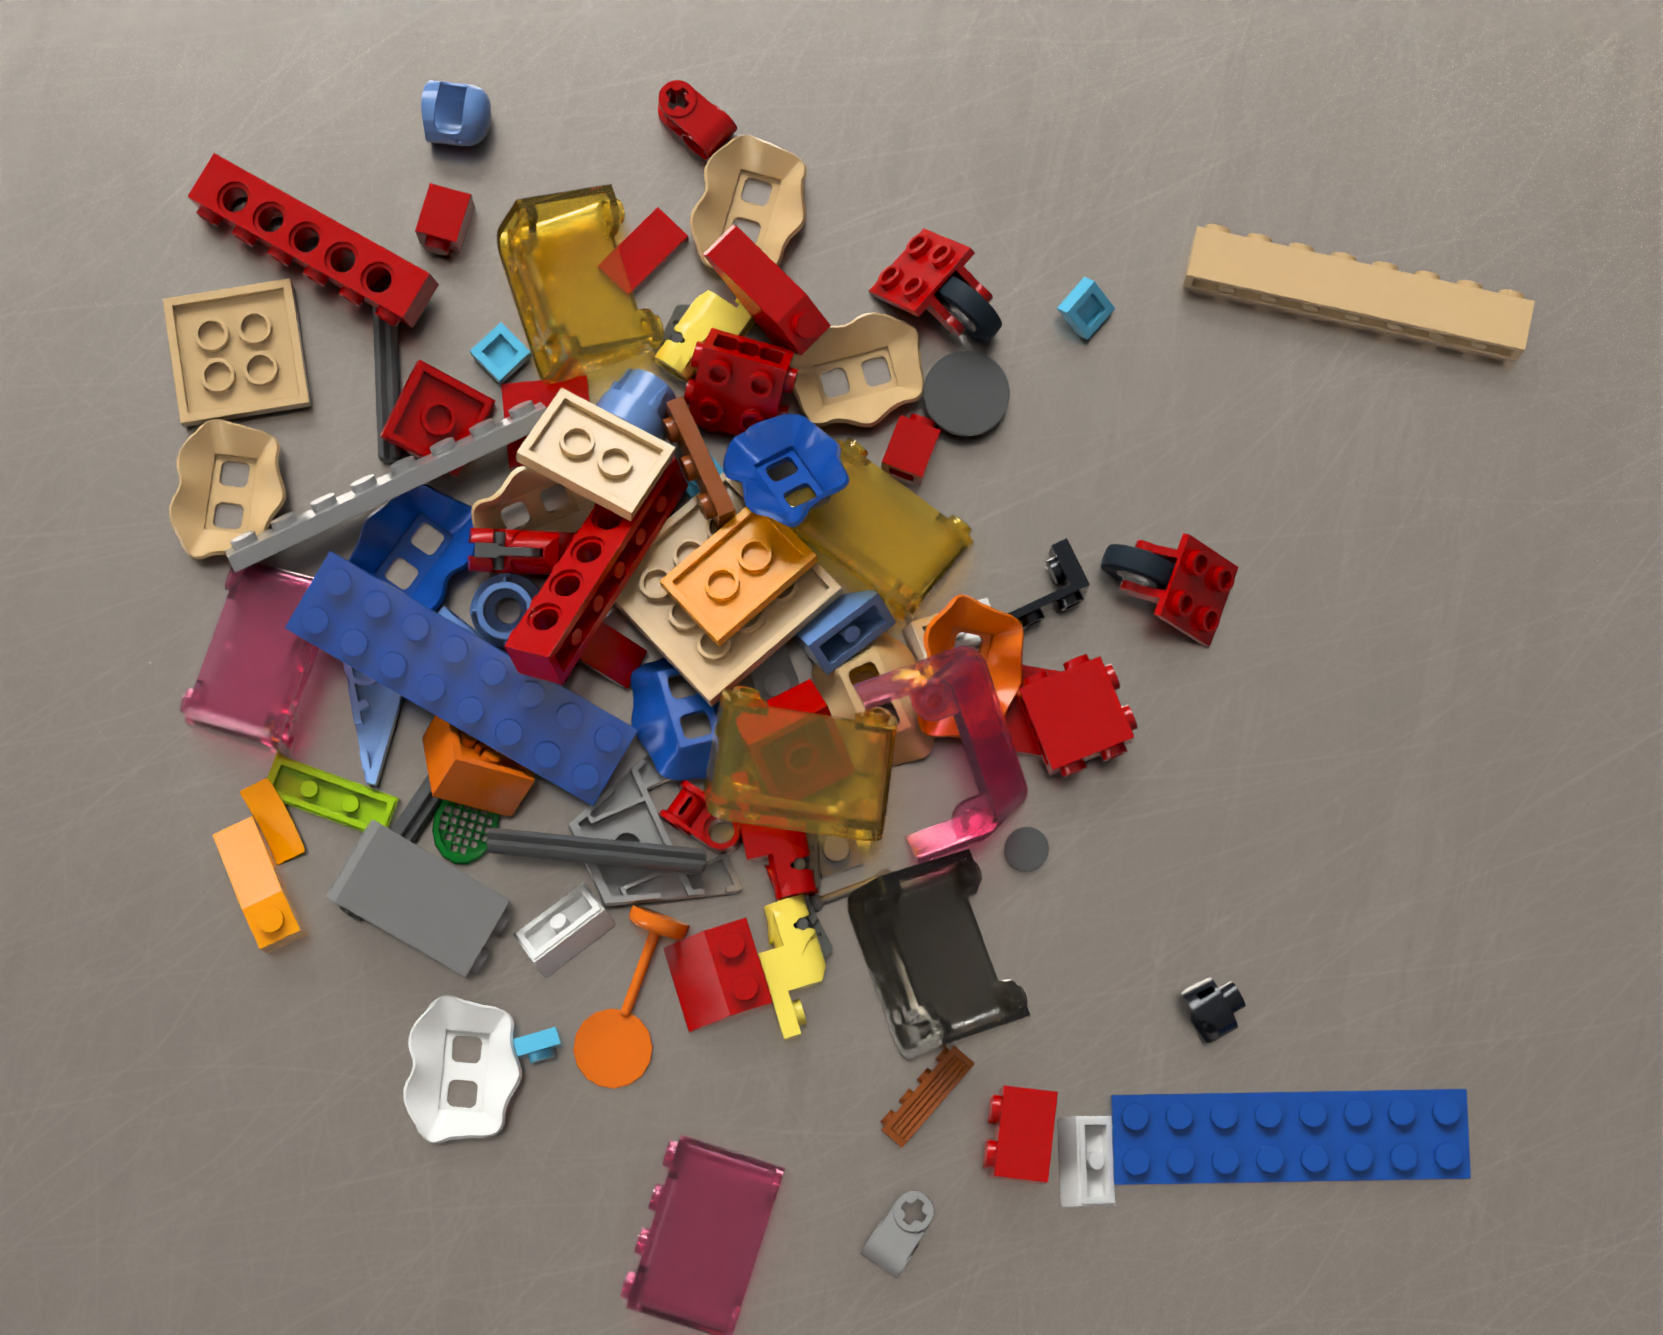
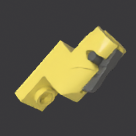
[654,290,756,383]
[758,895,833,1041]

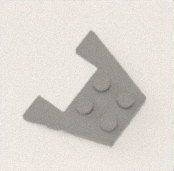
[568,754,743,907]

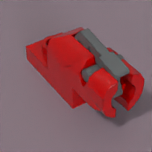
[468,528,575,575]
[729,770,821,901]

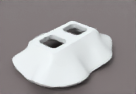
[403,995,523,1144]

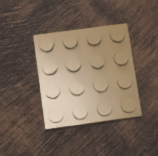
[614,472,843,707]

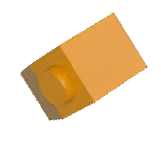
[213,816,308,954]

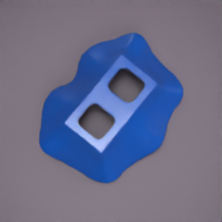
[723,414,849,527]
[348,484,475,611]
[630,657,746,781]

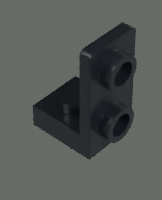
[1008,538,1090,629]

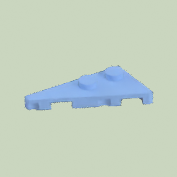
[343,662,404,787]

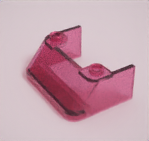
[853,646,1028,864]

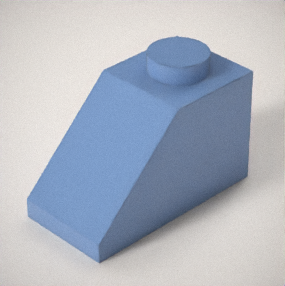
[794,589,896,675]

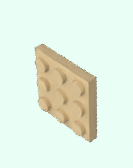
[162,278,311,427]

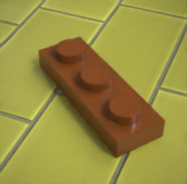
[662,396,736,530]

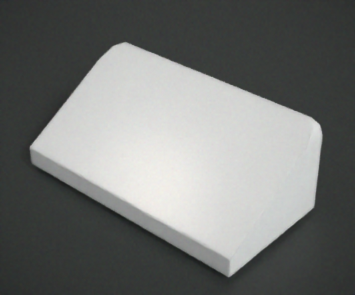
[513,882,615,977]
[1058,1116,1116,1207]

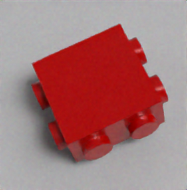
[683,328,799,436]
[1016,654,1138,778]

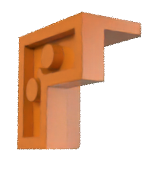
[422,715,535,817]

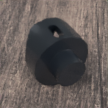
[1181,976,1246,1043]

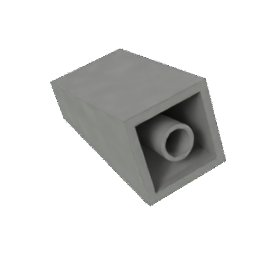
[325,819,512,978]

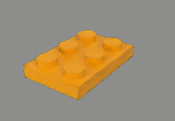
[660,506,818,647]

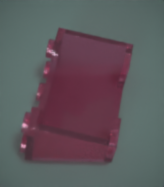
[620,1134,786,1335]

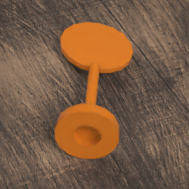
[573,904,690,1088]

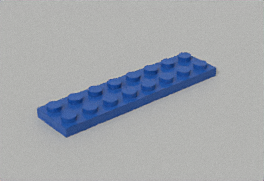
[285,550,638,806]
[1110,1089,1471,1185]

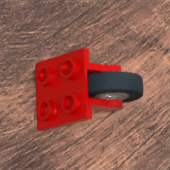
[868,228,1002,342]
[1101,533,1239,647]

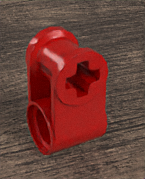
[658,80,737,161]
[659,780,743,855]

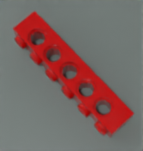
[187,153,439,328]
[504,457,688,685]

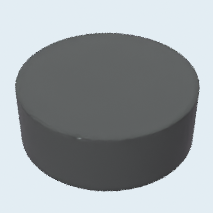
[1004,827,1049,872]

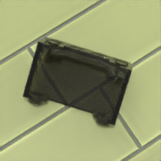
[848,849,1031,1059]

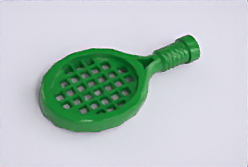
[432,799,500,865]

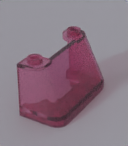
[180,563,319,758]

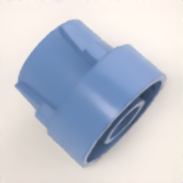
[596,368,676,440]
[470,573,540,647]

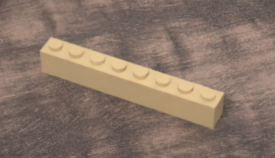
[1182,224,1535,361]

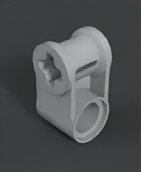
[860,1191,934,1278]

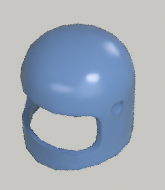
[421,80,491,146]

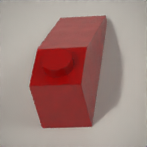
[703,225,831,355]

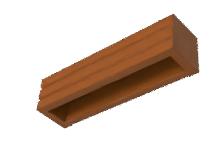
[881,1045,975,1149]

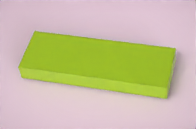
[267,754,401,833]

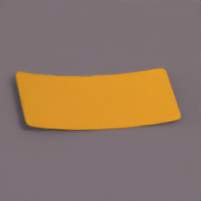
[240,778,305,865]

